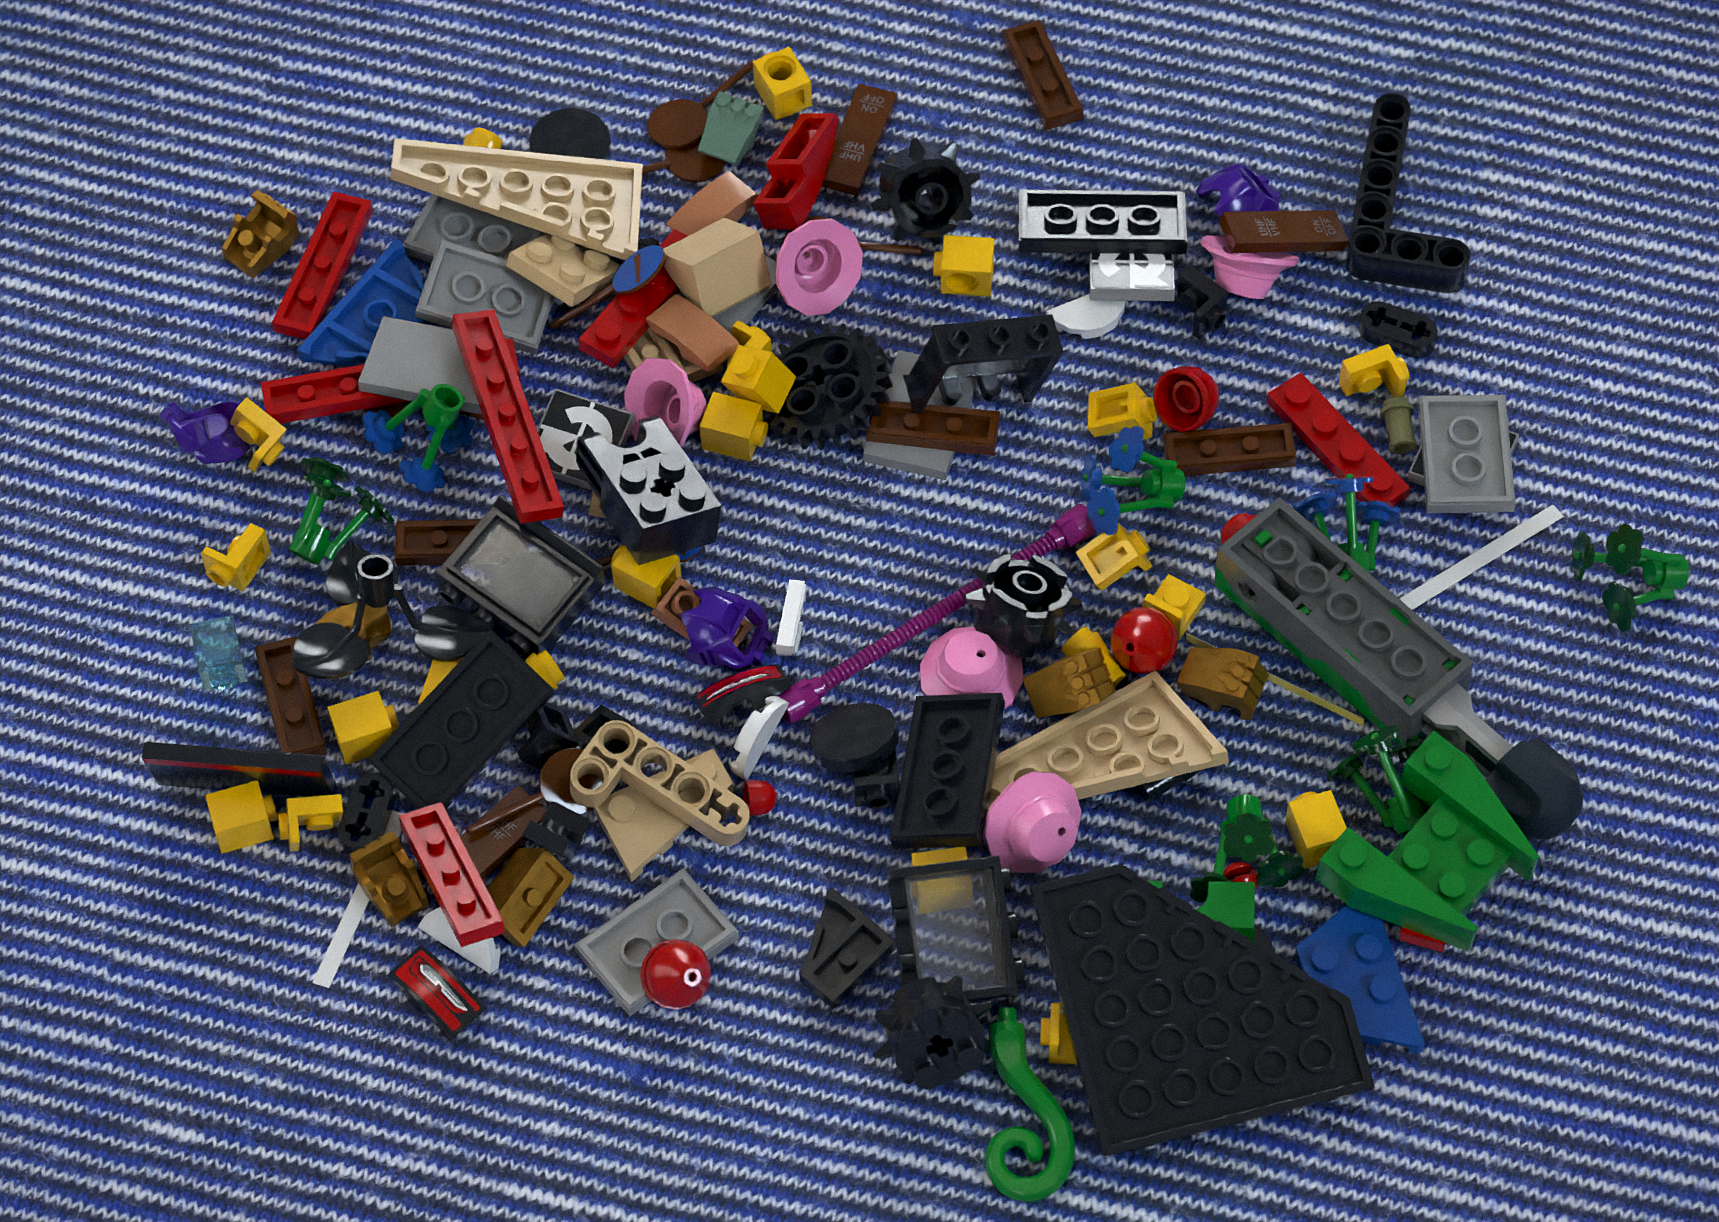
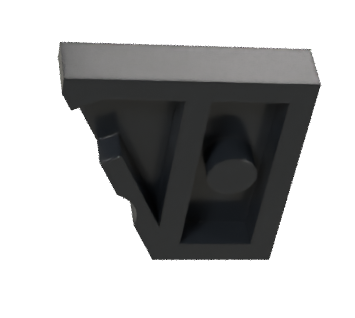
[799,887,896,1009]

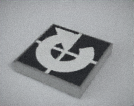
[1089,253,1175,301]
[537,388,636,490]

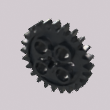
[762,323,893,450]

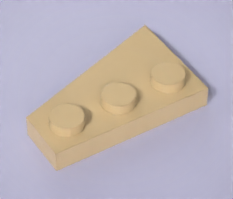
[593,748,734,882]

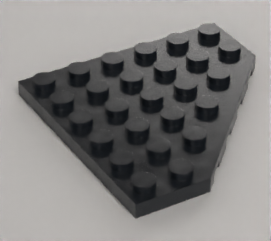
[1030,864,1375,1159]

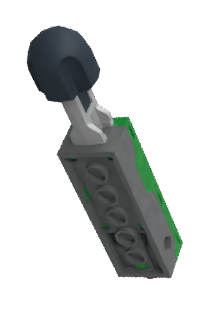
[1214,497,1584,840]

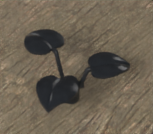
[293,540,494,679]

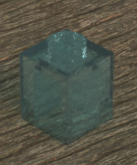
[190,615,248,691]

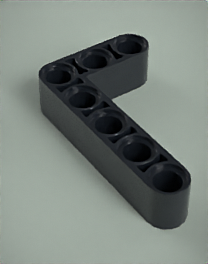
[1346,93,1470,293]

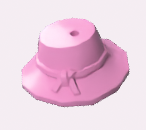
[776,218,863,316]
[1200,235,1299,299]
[624,358,707,447]
[920,627,1024,709]
[983,772,1082,873]

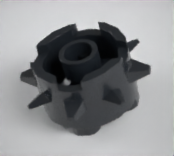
[870,138,980,245]
[965,554,1083,657]
[873,976,992,1090]

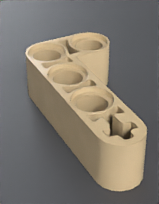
[570,720,749,846]

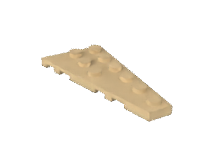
[390,138,643,260]
[985,670,1229,823]

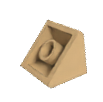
[663,218,771,318]

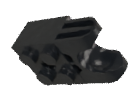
[576,415,722,565]

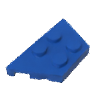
[297,239,432,367]
[1295,905,1425,1054]

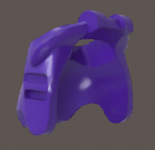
[1196,163,1282,217]
[160,401,251,464]
[680,587,775,669]

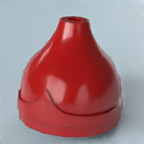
[1153,366,1220,432]
[1110,607,1178,674]
[640,939,712,1010]

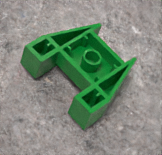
[1315,730,1539,952]

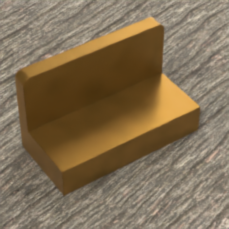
[487,848,575,947]

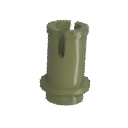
[1380,396,1417,454]

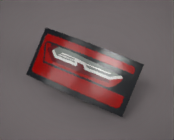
[693,664,792,724]
[386,944,487,1041]

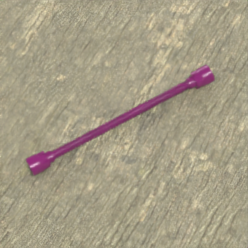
[778,503,1097,725]

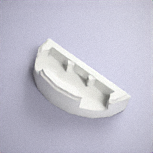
[1046,294,1126,339]
[776,579,806,657]
[730,696,789,780]
[418,907,501,974]

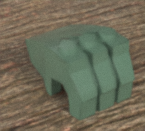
[698,91,764,167]

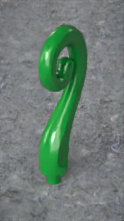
[985,1007,1075,1202]

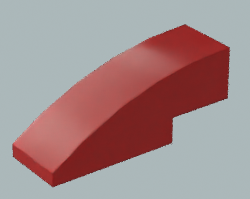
[753,113,839,230]

